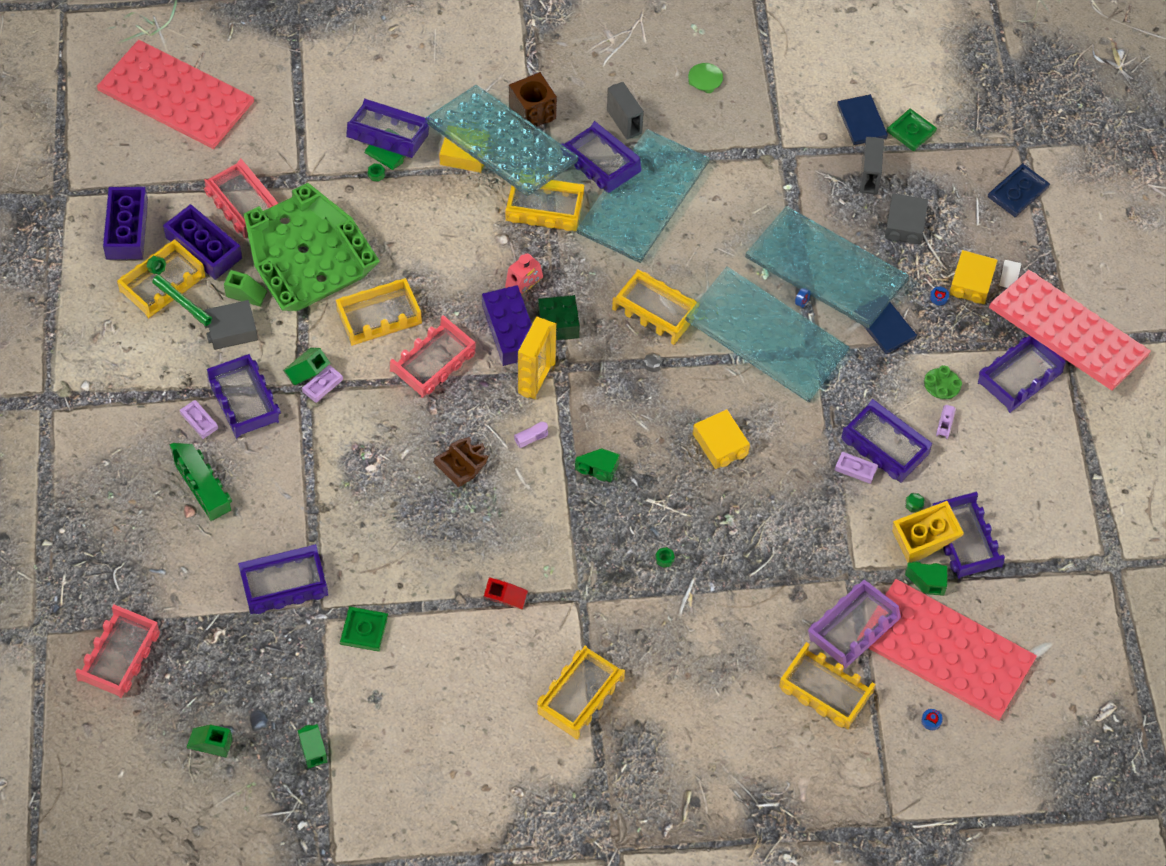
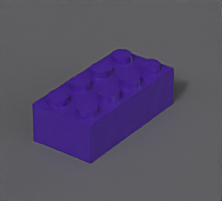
[103,187,148,260]
[163,204,243,280]
[482,285,539,366]

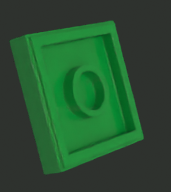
[887,108,937,151]
[340,606,389,652]

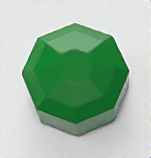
[367,163,385,182]
[147,256,166,275]
[905,493,924,513]
[655,547,675,568]

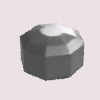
[643,353,663,372]

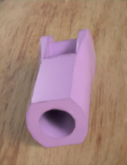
[936,405,956,439]
[514,422,548,448]

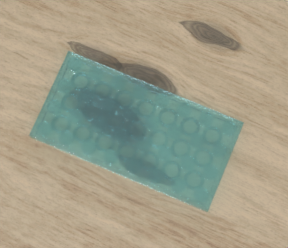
[425,85,578,196]
[577,129,710,263]
[745,206,909,329]
[685,266,850,403]

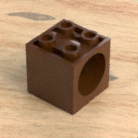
[509,72,557,132]

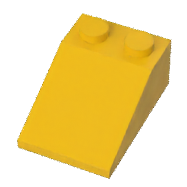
[892,501,964,563]

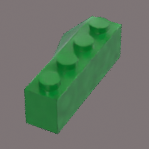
[169,443,232,521]

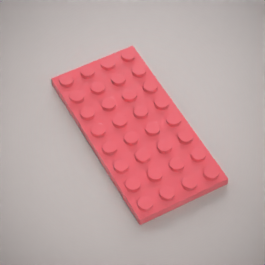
[97,39,254,149]
[989,270,1151,391]
[857,579,1037,721]

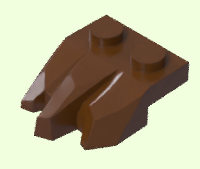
[433,437,489,487]

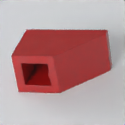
[483,577,528,610]

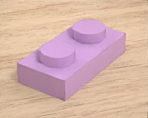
[302,365,343,403]
[180,400,218,439]
[835,452,878,484]

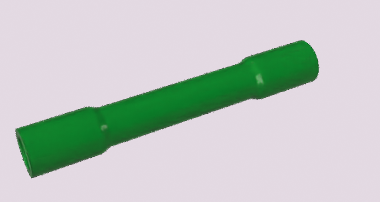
[152,275,212,326]

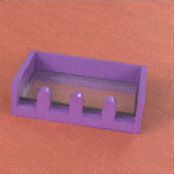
[808,580,901,669]

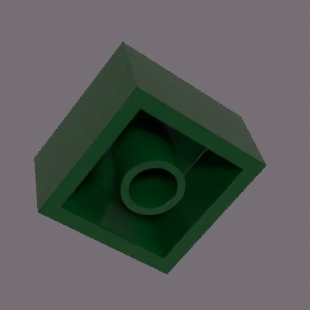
[538,295,580,341]

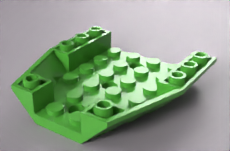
[244,183,380,311]

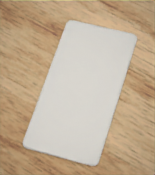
[999,260,1021,288]

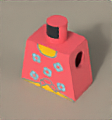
[505,253,543,295]

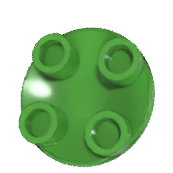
[688,63,723,93]
[924,365,962,399]

